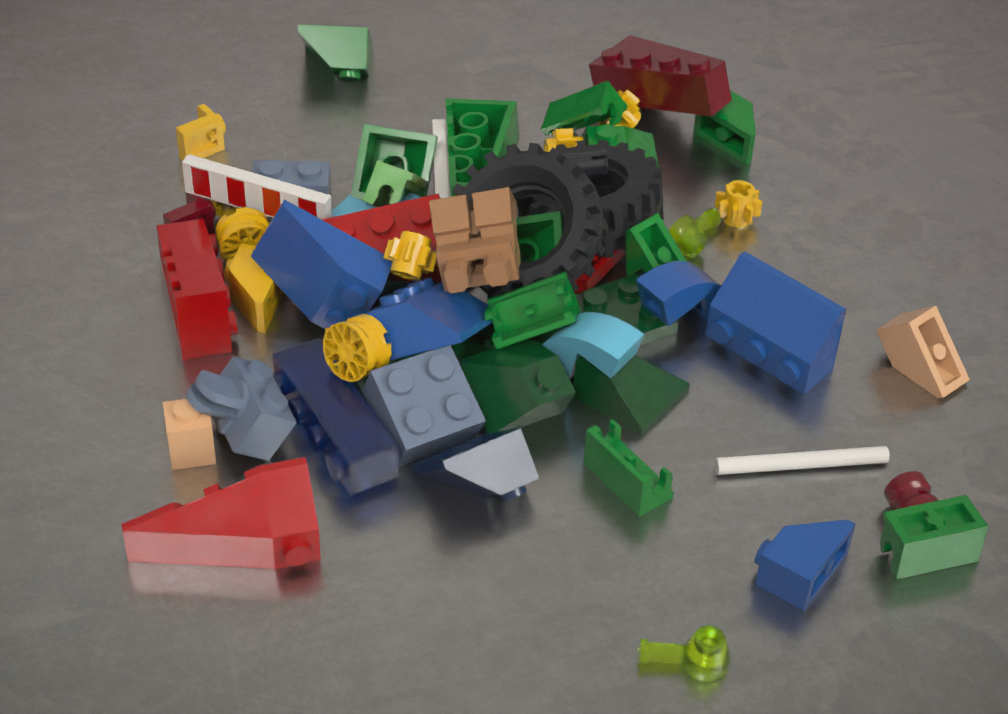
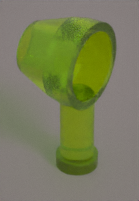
[669,208,721,258]
[638,625,730,681]

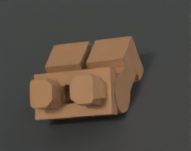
[429,187,520,294]

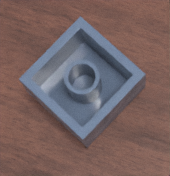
[362,345,486,468]

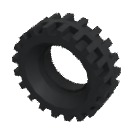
[516,140,664,258]
[452,143,608,297]

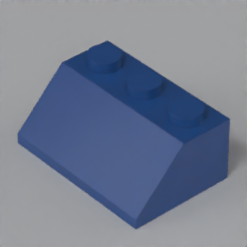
[705,251,846,395]
[367,277,492,360]

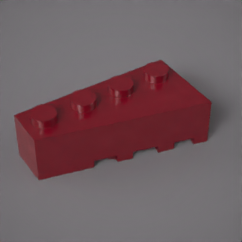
[589,35,732,116]

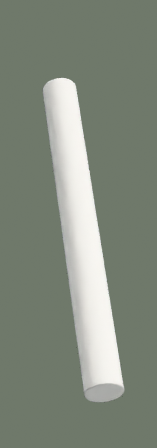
[715,446,889,475]

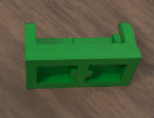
[541,81,628,136]
[484,271,581,349]
[583,419,674,517]
[880,495,988,580]

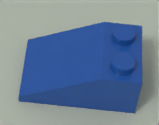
[251,199,392,329]

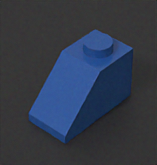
[754,520,855,611]

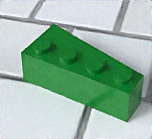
[445,98,520,197]

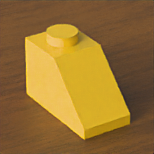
[224,244,284,333]

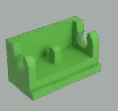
[362,160,428,207]

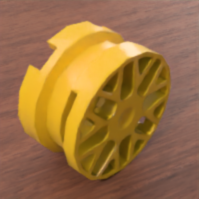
[215,207,270,263]
[323,314,392,382]

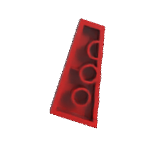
[322,193,442,284]
[156,219,238,360]

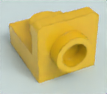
[175,104,226,161]

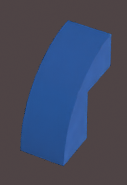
[636,261,721,327]

